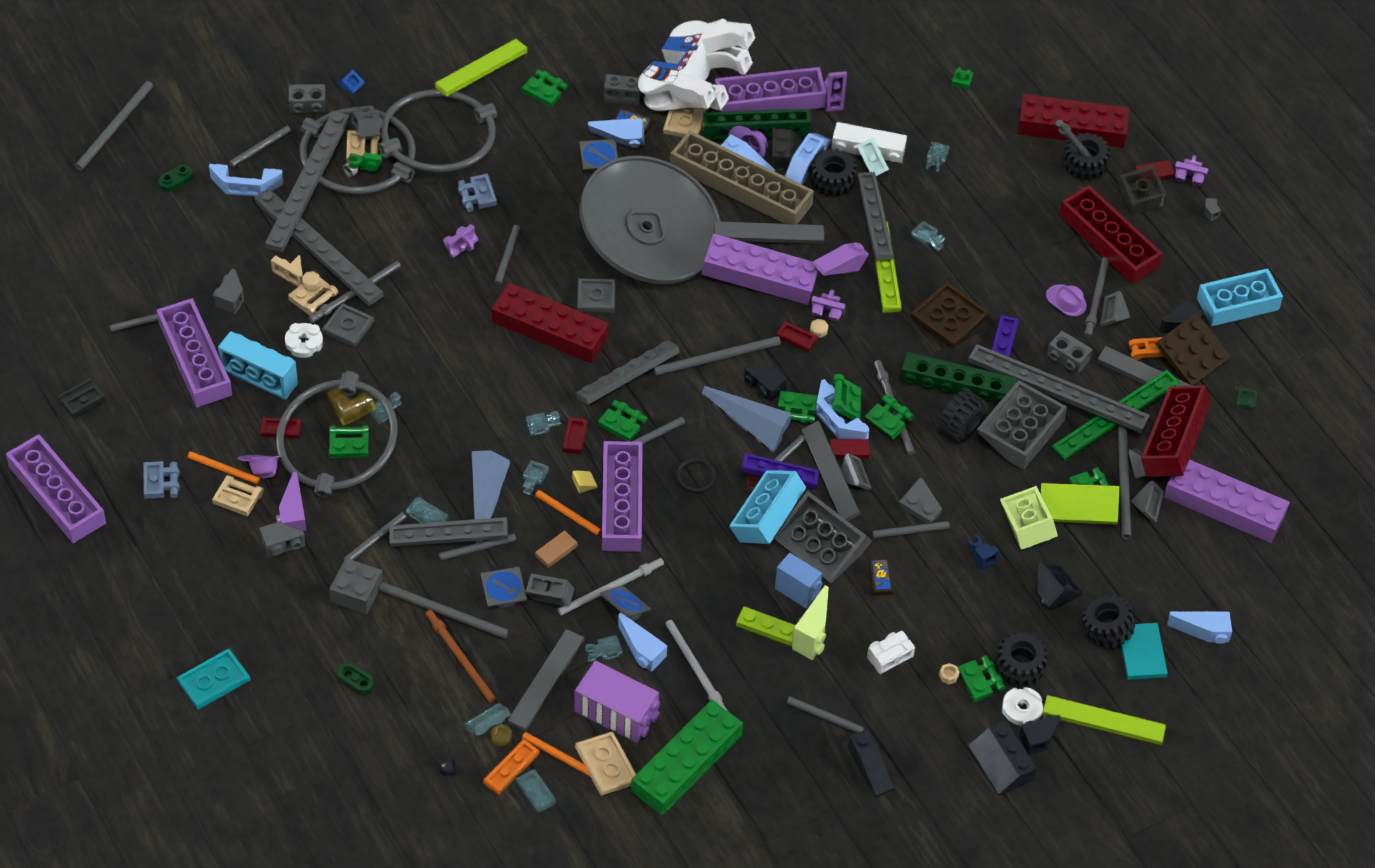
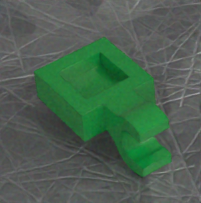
[348,152,382,172]

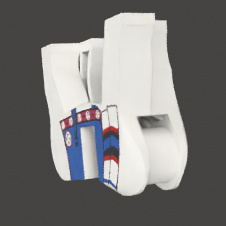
[638,19,755,111]

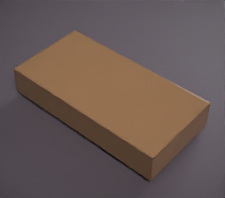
[535,530,578,568]

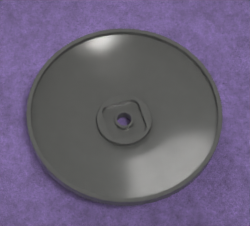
[580,156,720,284]

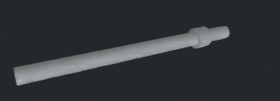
[558,558,664,616]
[665,620,727,710]

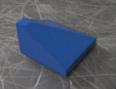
[338,70,365,94]

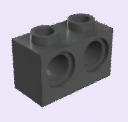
[604,74,641,105]
[289,84,326,113]
[351,106,383,137]
[1047,330,1093,374]
[525,573,575,607]

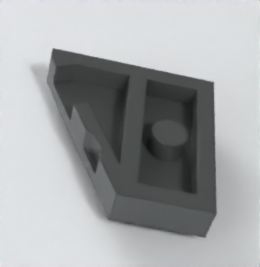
[899,478,942,524]

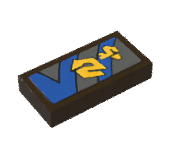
[614,108,653,135]
[869,558,893,596]

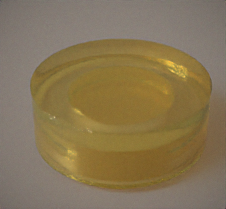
[491,725,512,746]

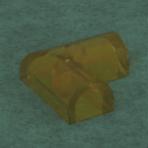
[327,387,377,426]

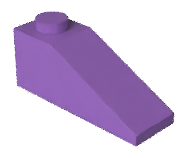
[824,71,847,112]
[812,242,869,276]
[276,472,306,531]

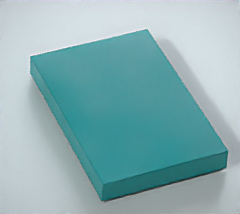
[1120,623,1168,680]
[176,648,250,710]

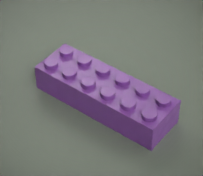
[715,67,827,112]
[701,233,818,305]
[157,298,232,407]
[6,434,106,543]
[602,441,642,552]
[1164,460,1290,543]

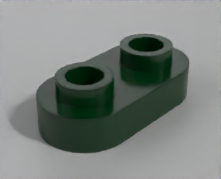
[158,165,193,192]
[337,663,374,695]

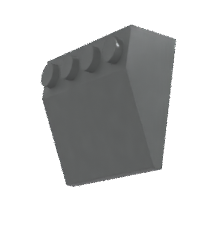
[977,380,1067,470]
[774,491,872,583]

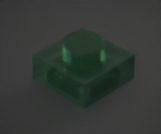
[1236,387,1257,410]

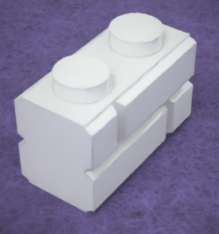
[867,631,915,674]

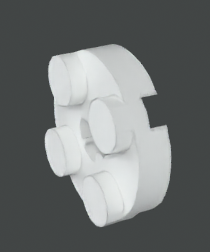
[285,323,323,358]
[1002,687,1043,727]

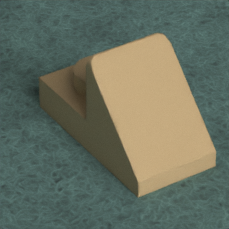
[271,255,303,287]

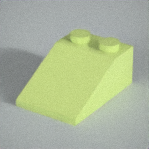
[1000,486,1058,549]
[792,585,829,660]

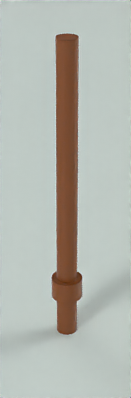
[425,610,496,703]

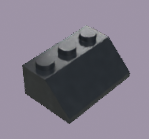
[968,720,1037,796]

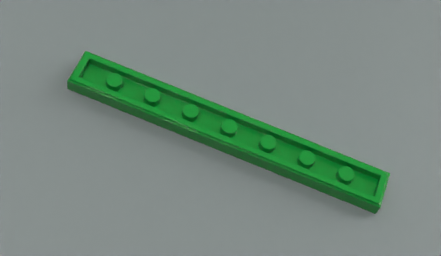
[1051,370,1179,462]

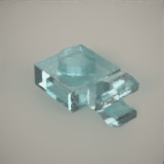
[912,221,944,250]
[367,392,402,424]
[526,411,561,436]
[523,460,549,495]

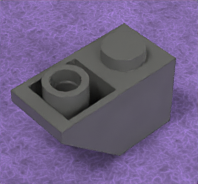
[213,269,244,314]
[259,522,306,557]

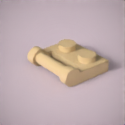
[346,131,380,162]
[288,278,339,315]
[212,475,264,517]

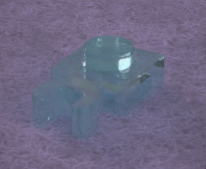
[926,142,950,172]
[585,635,622,661]

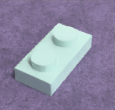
[857,137,889,176]

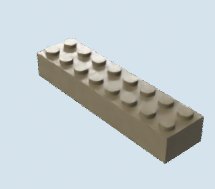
[670,130,814,224]

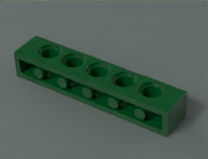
[702,109,811,140]
[900,352,1017,404]

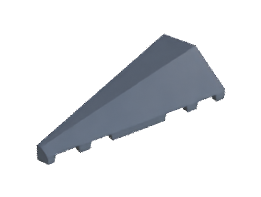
[702,386,791,453]
[472,450,510,543]

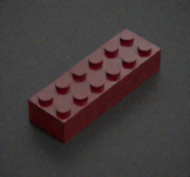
[1018,94,1129,148]
[1059,185,1163,284]
[491,283,609,364]
[1141,385,1210,477]

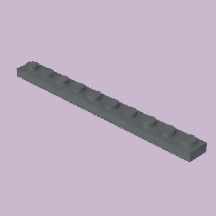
[265,111,350,252]
[255,189,384,306]
[968,344,1150,433]

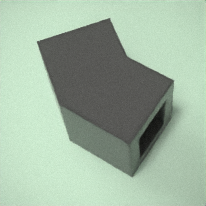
[1204,198,1221,221]

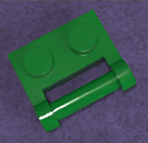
[832,374,861,420]
[329,425,369,458]

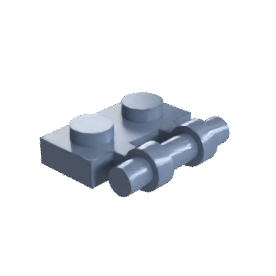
[458,174,497,212]
[144,461,180,499]

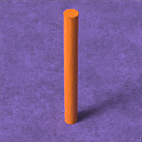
[188,451,260,485]
[535,490,602,536]
[522,732,591,777]

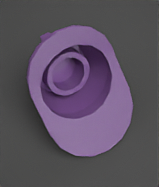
[729,126,768,158]
[1046,284,1087,317]
[238,455,281,478]

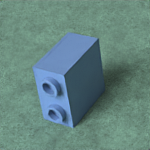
[775,553,823,609]

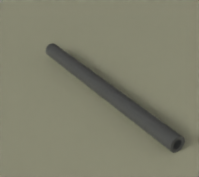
[75,81,153,171]
[653,336,781,376]
[1118,424,1131,539]
[379,582,509,639]

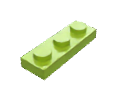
[736,607,796,646]

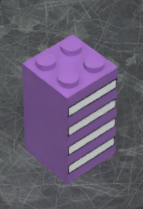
[574,660,660,743]

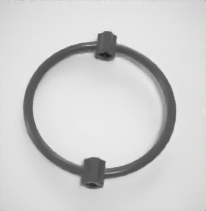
[379,90,497,172]
[300,108,416,194]
[276,371,398,498]

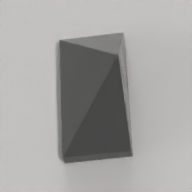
[1100,291,1131,327]
[1128,448,1146,479]
[841,453,872,491]
[1131,481,1164,523]

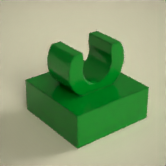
[952,67,973,90]

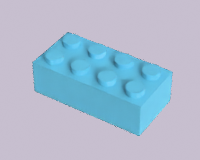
[1197,269,1283,327]
[218,331,298,400]
[729,470,806,544]

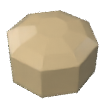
[302,271,320,290]
[810,319,828,338]
[939,663,960,684]

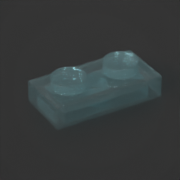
[406,496,449,523]
[465,703,510,735]
[517,769,556,813]

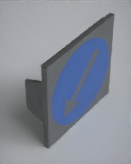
[579,139,618,172]
[481,567,527,609]
[600,586,651,621]

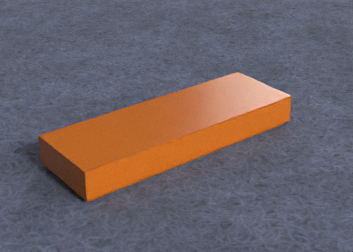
[483,739,539,795]

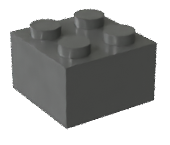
[329,558,383,614]

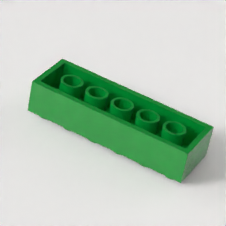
[631,700,743,815]

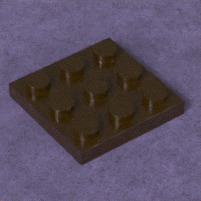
[910,282,989,348]
[1155,313,1231,386]

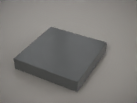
[577,279,615,313]
[322,303,374,347]

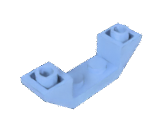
[785,133,832,185]
[209,164,283,196]
[816,379,869,439]

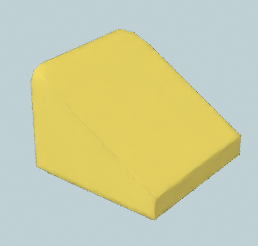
[572,471,597,493]

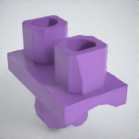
[1174,155,1208,187]
[443,224,478,258]
[811,290,846,322]

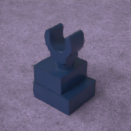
[967,535,999,570]

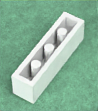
[832,122,907,163]

